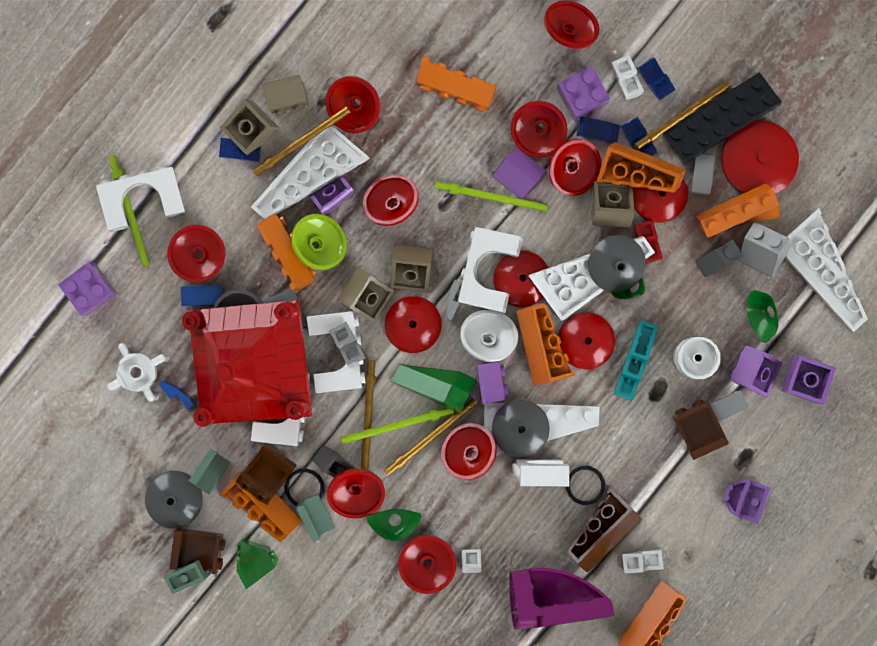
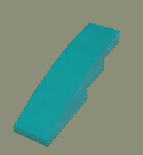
[613,320,658,401]

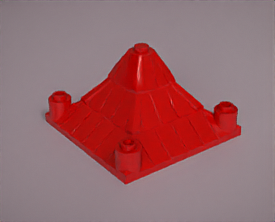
[182,300,312,427]

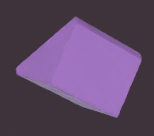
[493,147,546,199]
[309,176,355,215]

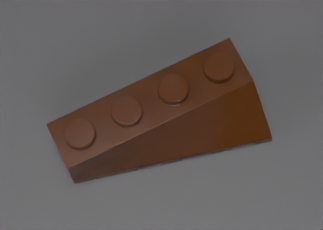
[567,487,642,573]

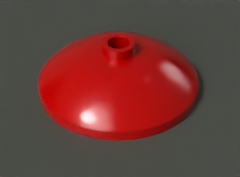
[544,1,600,49]
[325,76,381,134]
[511,100,568,158]
[548,139,602,196]
[363,174,419,226]
[633,179,688,223]
[167,225,226,283]
[493,250,548,307]
[385,296,442,353]
[558,312,615,370]
[441,423,497,480]
[327,469,385,518]
[398,535,456,594]

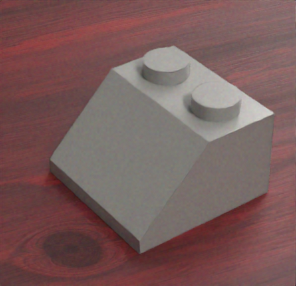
[738,222,792,278]

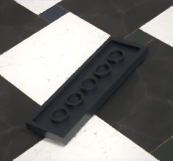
[663,72,782,165]

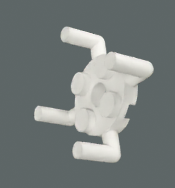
[107,343,170,401]

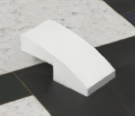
[612,55,644,101]
[622,549,664,573]

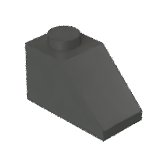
[696,239,743,277]
[312,445,357,478]

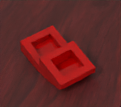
[634,220,663,264]

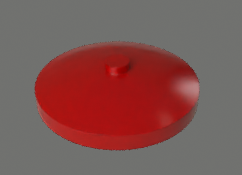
[721,121,799,194]

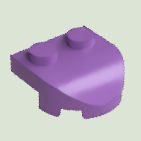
[725,479,771,524]

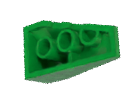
[391,364,476,414]
[236,539,278,589]

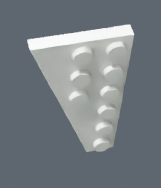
[251,126,370,219]
[784,208,868,332]
[528,236,655,321]
[483,402,599,456]

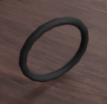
[566,466,605,505]
[285,468,324,506]

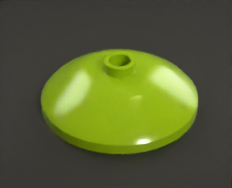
[291,214,347,270]

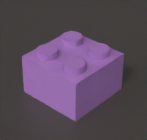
[556,65,610,121]
[58,262,118,316]
[781,355,836,405]

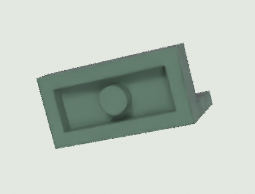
[188,449,231,495]
[296,494,335,542]
[163,560,212,594]

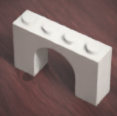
[96,165,185,232]
[456,227,523,313]
[307,311,366,393]
[251,369,310,446]
[512,458,569,487]

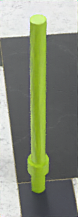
[108,155,150,267]
[435,181,548,212]
[341,408,454,444]

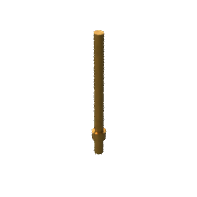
[634,81,731,150]
[252,106,351,176]
[361,360,376,470]
[384,398,477,476]

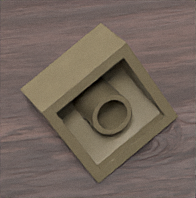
[262,75,309,115]
[220,100,279,155]
[591,181,634,228]
[390,244,433,292]
[337,268,394,323]

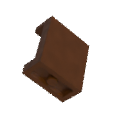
[673,399,729,460]
[236,443,297,505]
[169,528,226,575]

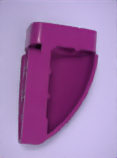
[509,567,615,630]

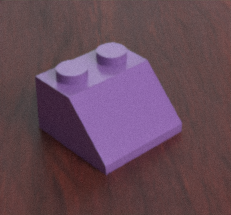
[730,345,782,397]
[476,361,508,404]

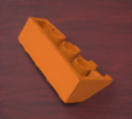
[416,56,496,112]
[597,142,686,193]
[695,183,780,238]
[256,213,317,292]
[516,304,575,385]
[219,469,302,542]
[618,581,687,646]

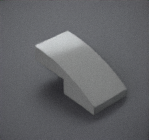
[690,154,715,196]
[447,279,461,321]
[329,322,366,367]
[709,390,749,421]

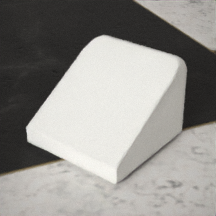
[462,549,482,573]

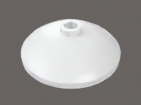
[460,310,518,362]

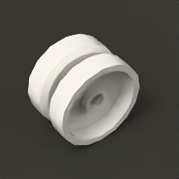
[673,337,720,379]

